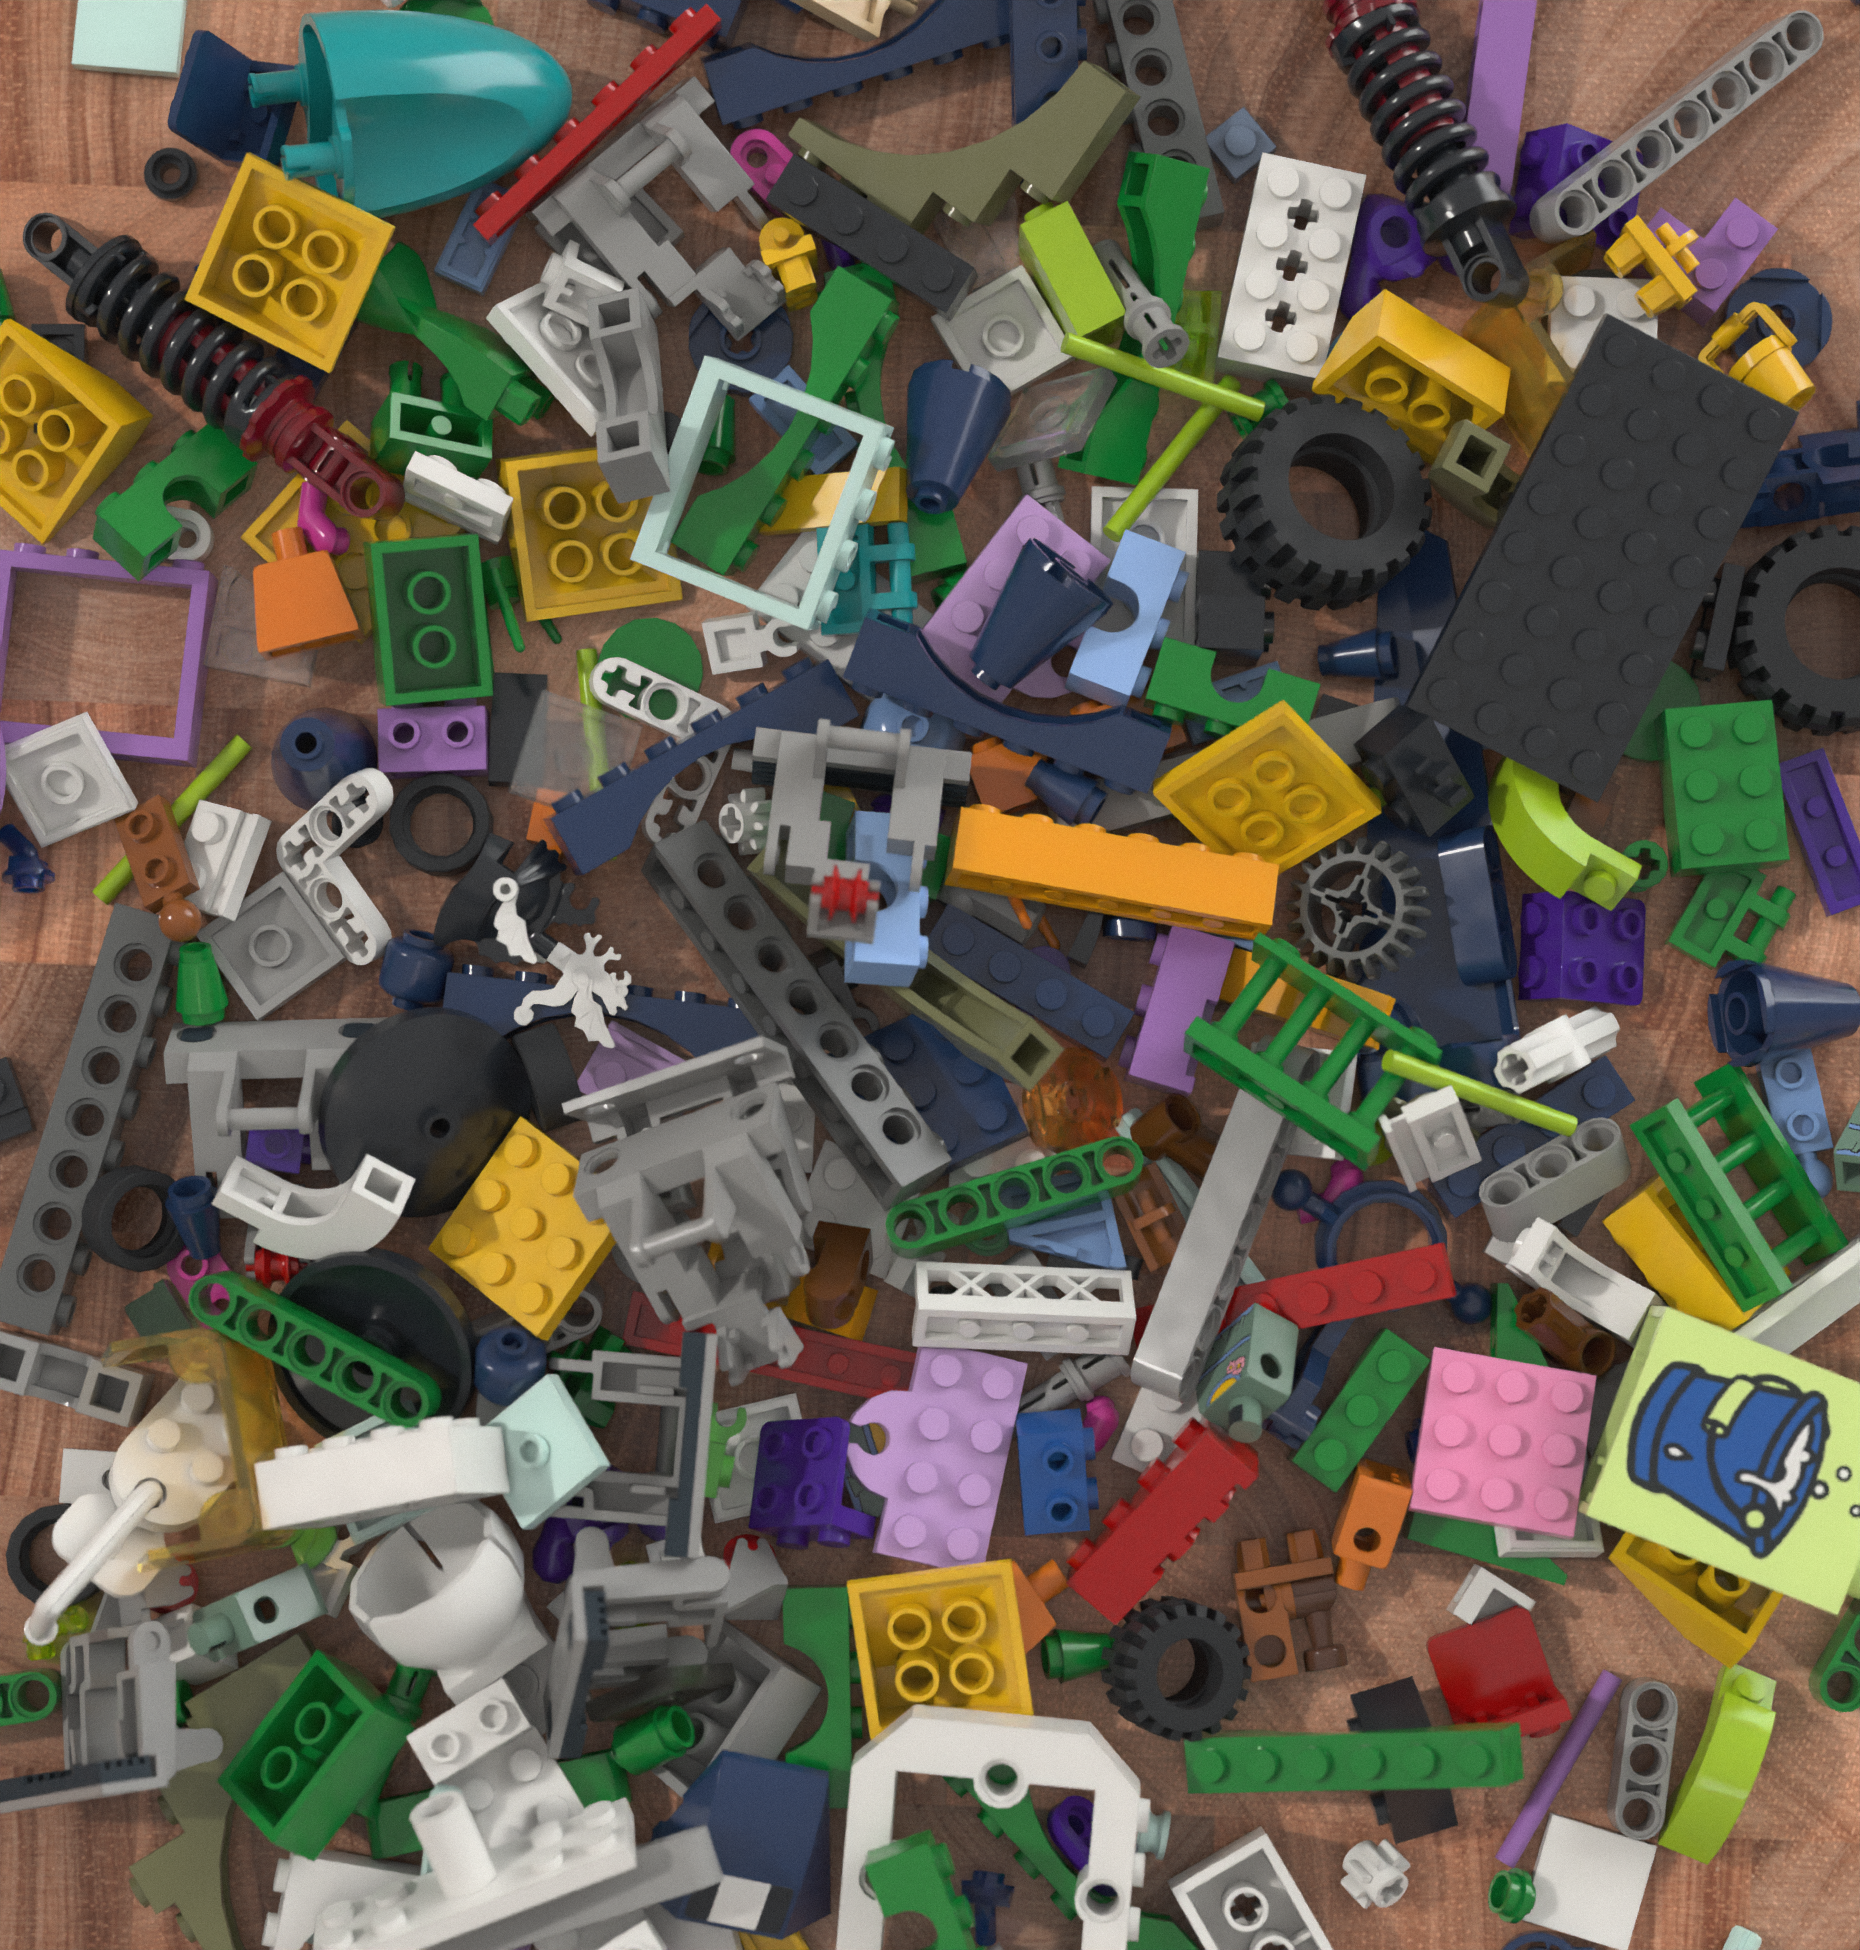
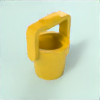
[1698,302,1816,411]

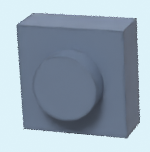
[1206,107,1277,185]

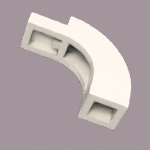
[212,1154,416,1260]
[1506,1217,1668,1348]

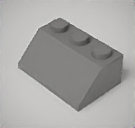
[651,1619,822,1798]

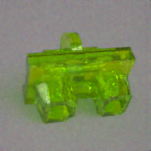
[1168,289,1222,383]

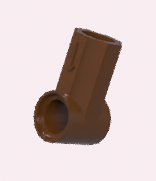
[1130,1093,1221,1181]
[1514,1287,1616,1377]

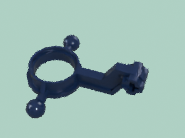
[1262,1169,1493,1450]

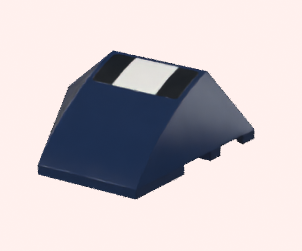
[648,1749,831,1940]

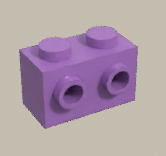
[377,698,490,779]

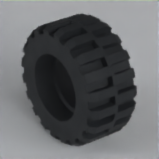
[1217,394,1433,611]
[1727,524,1860,736]

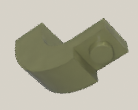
[1428,419,1520,529]

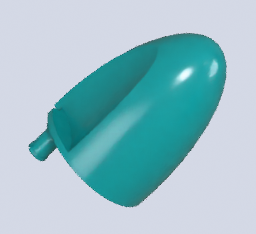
[248,10,572,219]

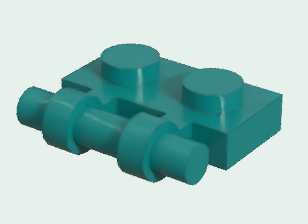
[816,522,918,637]

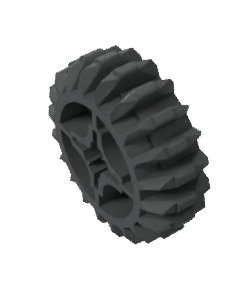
[1286,837,1432,983]

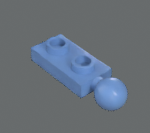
[1756,1049,1834,1199]

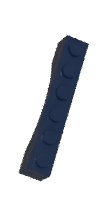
[700,0,1010,129]
[843,608,1172,795]
[543,656,859,875]
[443,964,759,1058]

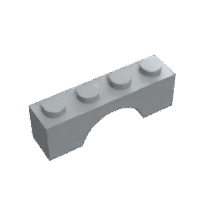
[587,287,670,504]

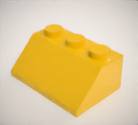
[1312,289,1511,465]
[1602,1172,1792,1331]

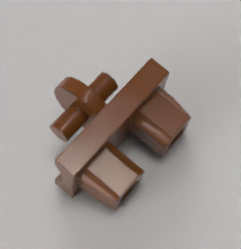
[1113,1161,1187,1272]

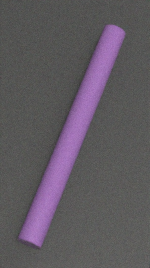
[1495,1669,1622,1868]

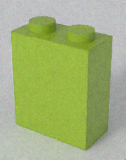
[1017,201,1126,362]

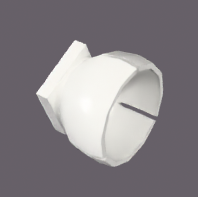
[349,1499,548,1706]

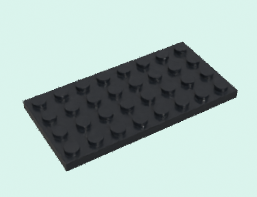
[1404,313,1799,803]

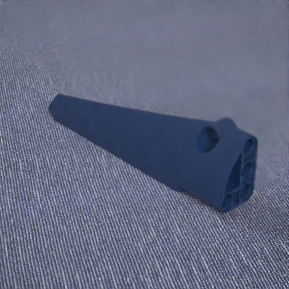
[1356,530,1521,1104]

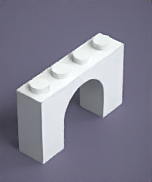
[262,1849,421,1950]

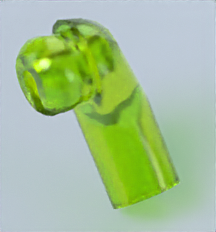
[22,1605,89,1661]

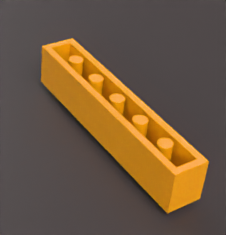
[944,804,1279,940]

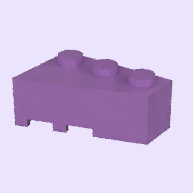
[1118,926,1235,1097]

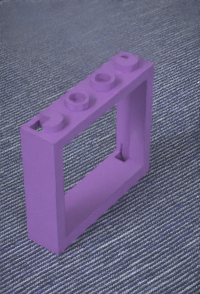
[0,543,218,768]

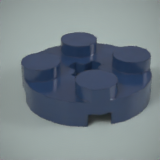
[1722,268,1832,369]
[689,303,794,397]

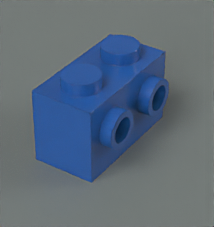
[1015,1408,1099,1535]

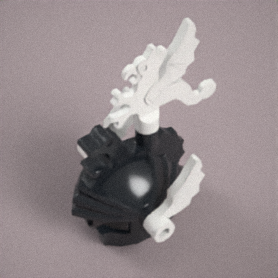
[433,833,632,1049]

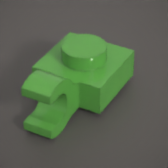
[704,1402,747,1499]

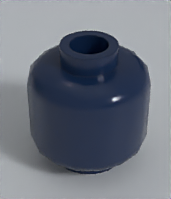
[379,929,454,1011]
[474,1325,547,1406]

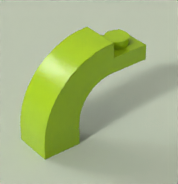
[1488,756,1642,911]
[1657,1664,1777,1865]

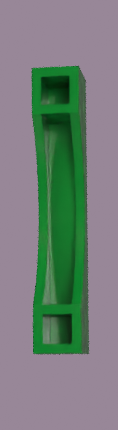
[1057,151,1210,485]
[817,263,967,586]
[670,266,901,576]
[1184,1722,1524,1794]
[941,1763,1201,1950]

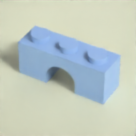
[1065,529,1189,707]
[845,810,928,987]

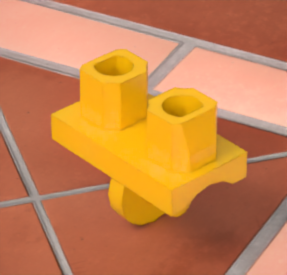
[1603,215,1700,318]
[759,217,820,312]

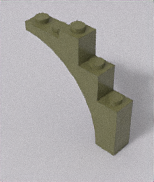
[788,60,1141,235]
[747,839,1064,1092]
[128,1630,317,1950]

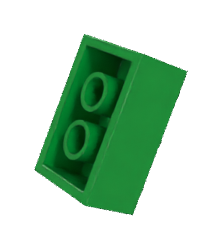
[363,533,493,706]
[1654,700,1790,877]
[217,1649,415,1862]

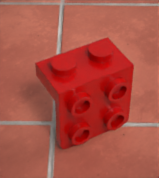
[1426,1606,1573,1738]

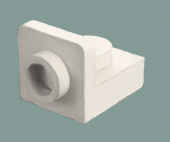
[540,240,625,327]

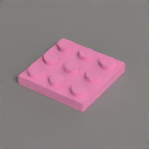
[1408,1347,1596,1540]

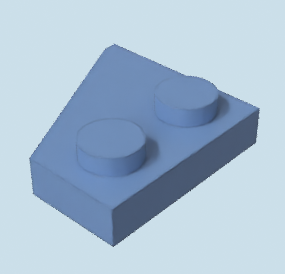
[999,1166,1126,1270]

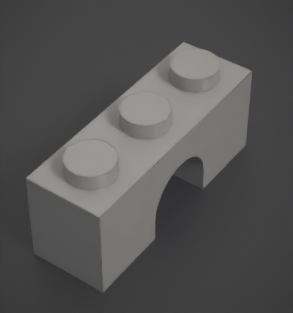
[0,1328,155,1427]

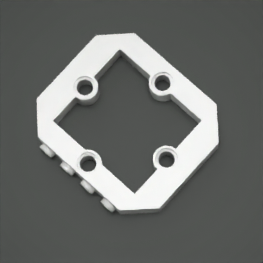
[836,1704,1150,1950]

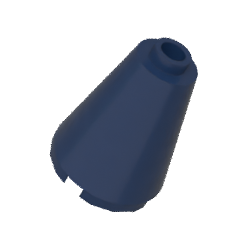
[906,359,1012,514]
[969,537,1114,690]
[271,708,378,813]
[1707,959,1860,1067]

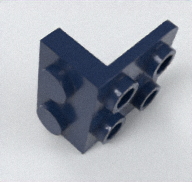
[167,30,297,168]

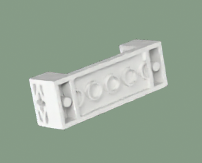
[406,1678,668,1950]

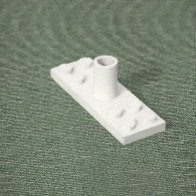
[313,1791,636,1950]

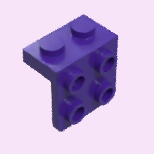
[1509,123,1643,251]
[1518,891,1646,1006]
[748,1417,876,1550]

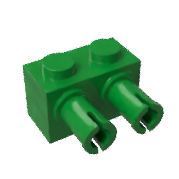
[370,360,493,480]

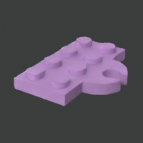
[922,494,1111,703]
[846,1347,1028,1568]

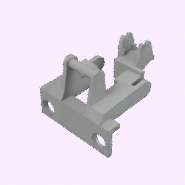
[525,76,787,341]
[562,1036,813,1304]
[573,1081,809,1387]

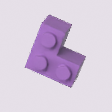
[1629,197,1778,327]

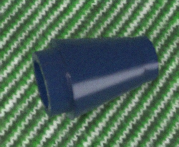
[1318,627,1399,680]
[1024,759,1108,827]
[165,1176,221,1260]

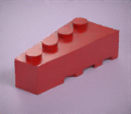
[1066,1417,1258,1626]

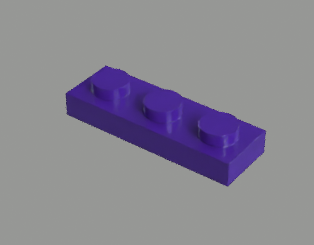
[1779,748,1860,917]

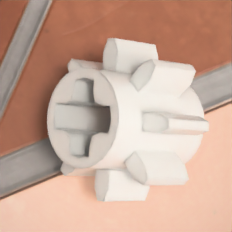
[719,787,772,855]
[1340,1839,1411,1909]

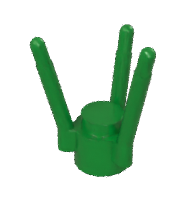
[481,556,562,687]

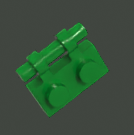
[1665,870,1796,970]

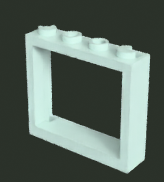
[630,356,895,630]

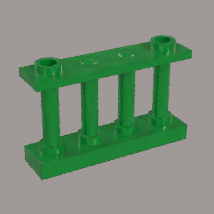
[1183,932,1443,1171]
[1629,1063,1850,1312]

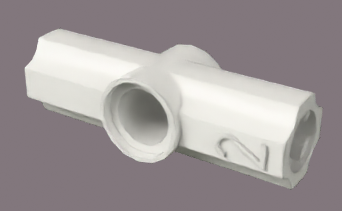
[1494,1006,1620,1094]

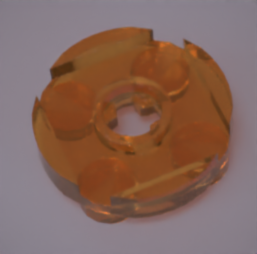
[1022,1047,1123,1154]

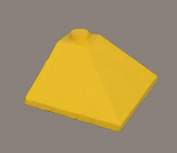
[184,152,395,373]
[0,319,154,545]
[495,447,683,622]
[1608,1531,1784,1669]
[847,1559,1034,1740]

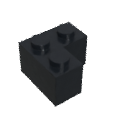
[1194,550,1274,667]
[1346,1676,1458,1844]

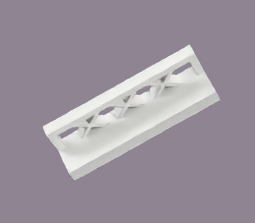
[1730,1233,1860,1355]
[912,1261,1136,1355]

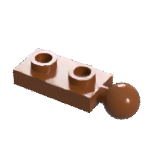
[114,794,202,942]

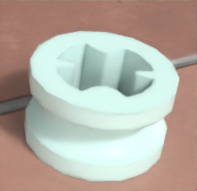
[1135,1808,1171,1861]

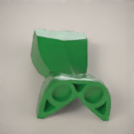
[355,242,555,426]

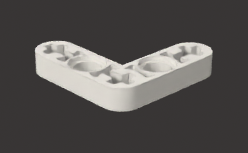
[589,657,731,845]
[276,768,394,965]

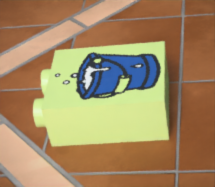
[1578,1305,1860,1615]

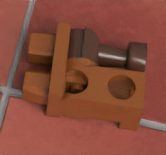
[1231,1528,1348,1683]

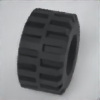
[1101,1596,1252,1742]

